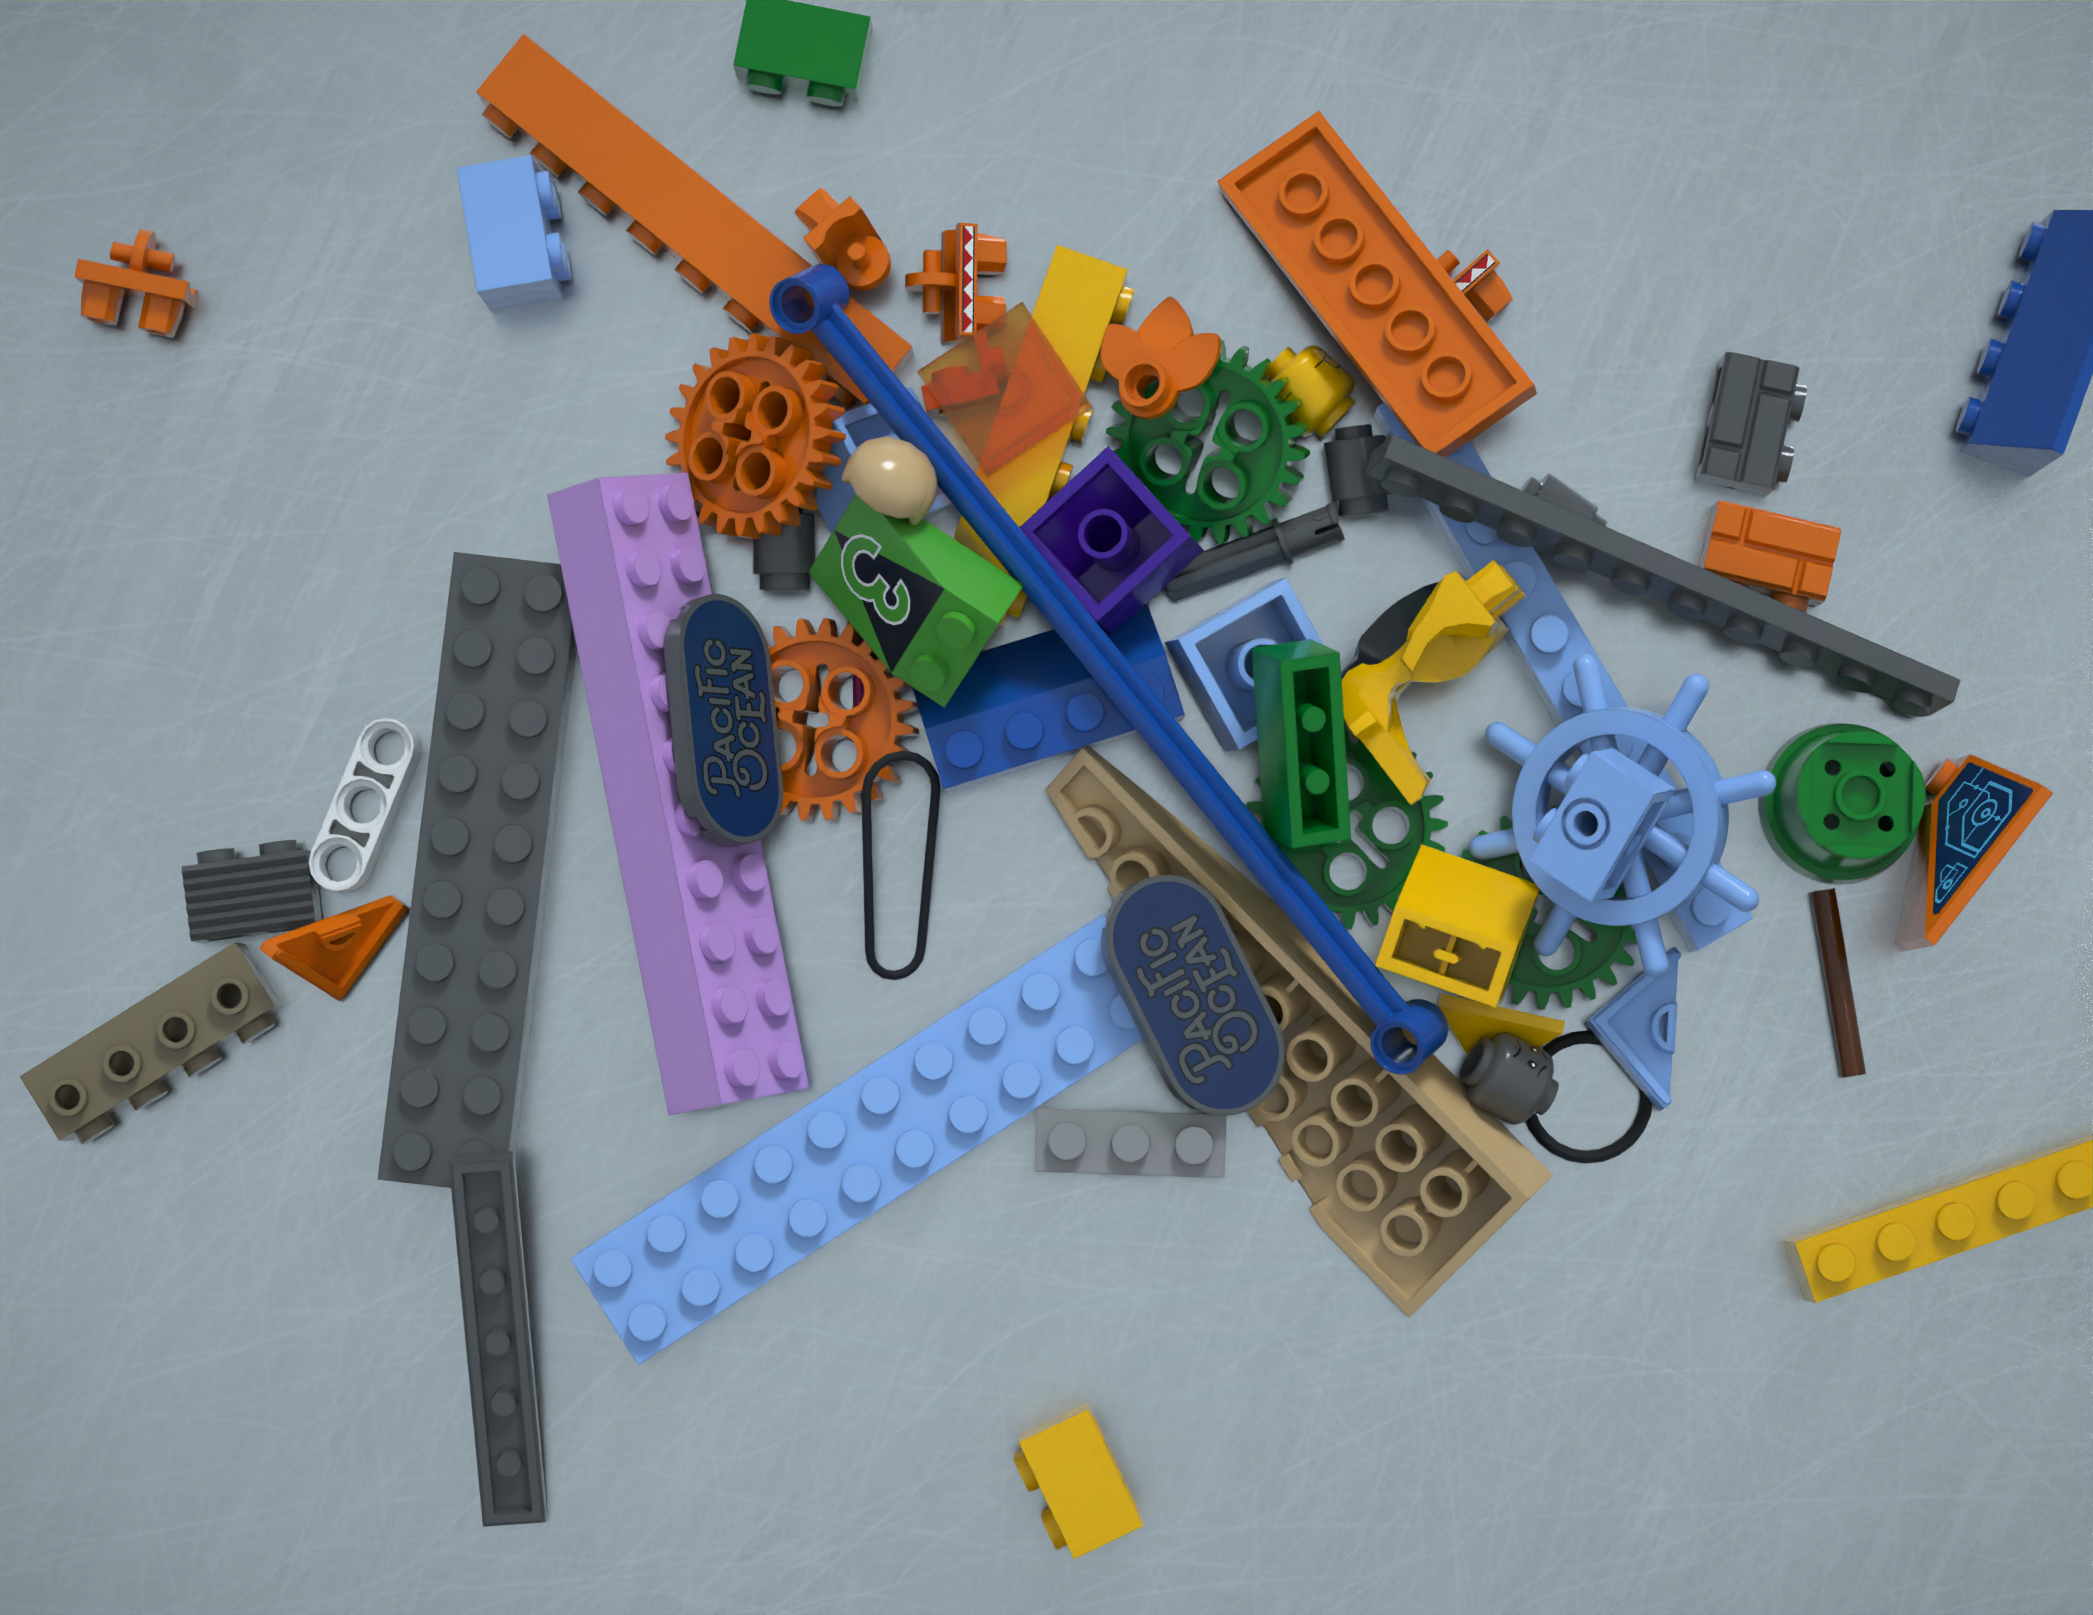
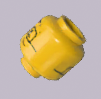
[1266,345,1356,438]

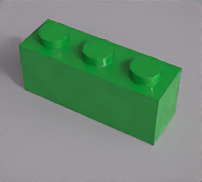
[1252,639,1351,849]

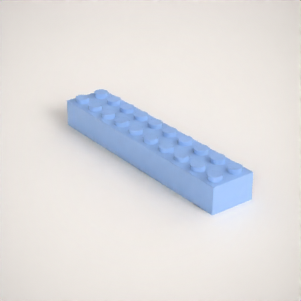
[570,914,1143,1365]

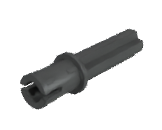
[1164,503,1345,601]

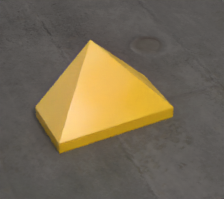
[1435,994,1565,1056]

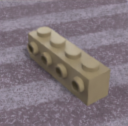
[19,942,284,1145]

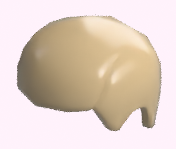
[842,436,937,525]

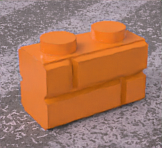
[1698,500,1841,613]

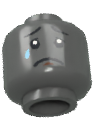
[1460,1031,1559,1125]

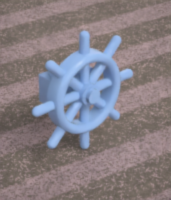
[1469,654,1776,978]

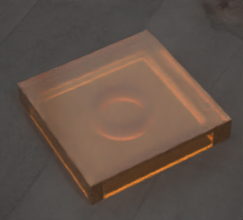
[917,302,1092,478]

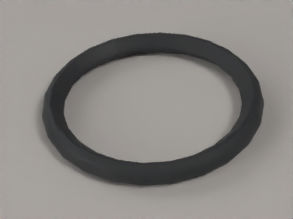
[1526,1030,1653,1164]

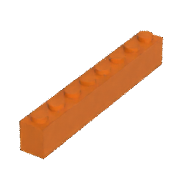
[476,34,914,410]

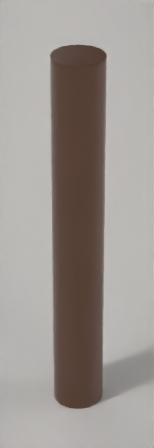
[1810,888,1866,1078]

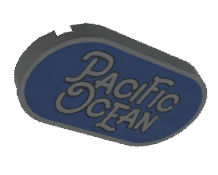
[664,594,783,847]
[1101,875,1285,1116]

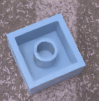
[456,155,571,311]
[1164,578,1323,751]

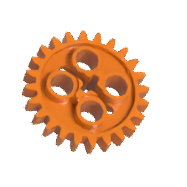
[665,333,846,540]
[767,618,920,821]

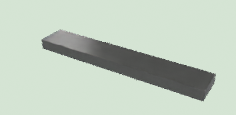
[449,1151,547,1527]

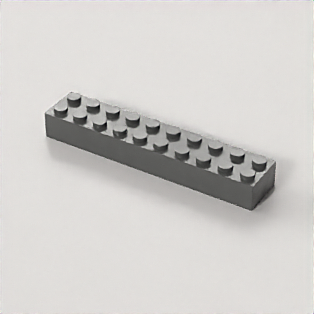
[378,552,577,1188]

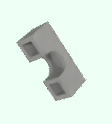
[1034,1108,1227,1178]

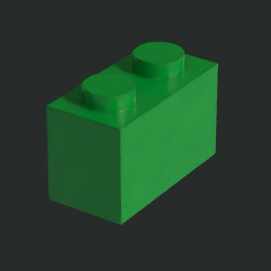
[733,0,873,106]

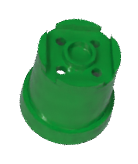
[1758,723,1926,885]

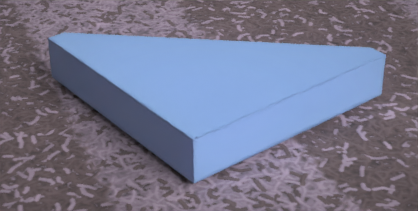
[1584,946,1681,1111]

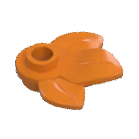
[1101,297,1221,419]

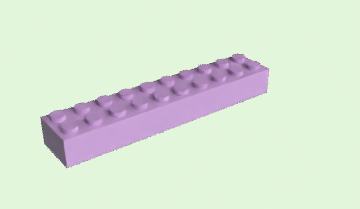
[547,473,809,1116]

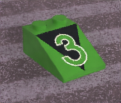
[808,494,1024,708]

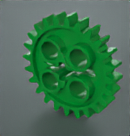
[1106,340,1310,544]
[1246,726,1448,930]
[1461,806,1637,1010]

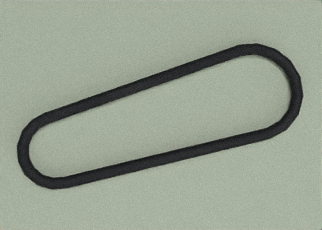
[861,751,941,980]

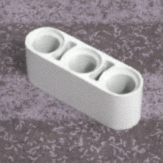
[309,718,421,894]

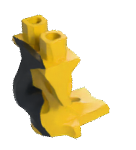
[1341,560,1527,805]

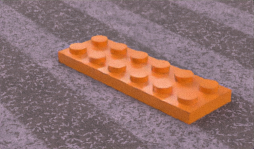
[1217,111,1537,457]

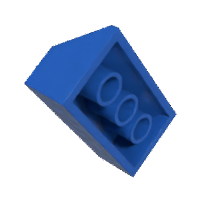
[912,603,1185,794]

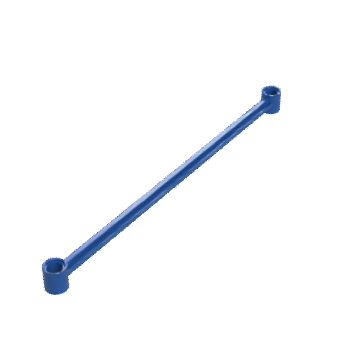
[769,264,1448,1075]

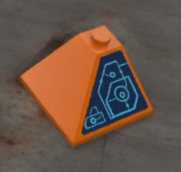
[1895,754,2053,951]

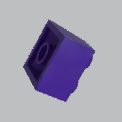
[1019,446,1204,635]

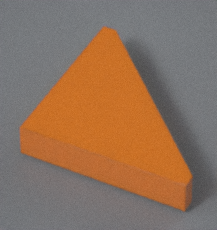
[259,895,409,1002]

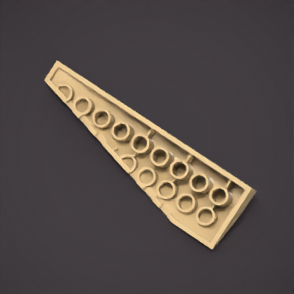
[1045,746,1553,1317]

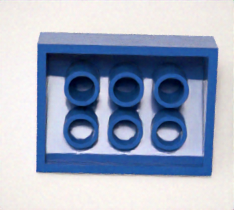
[1956,210,2093,477]

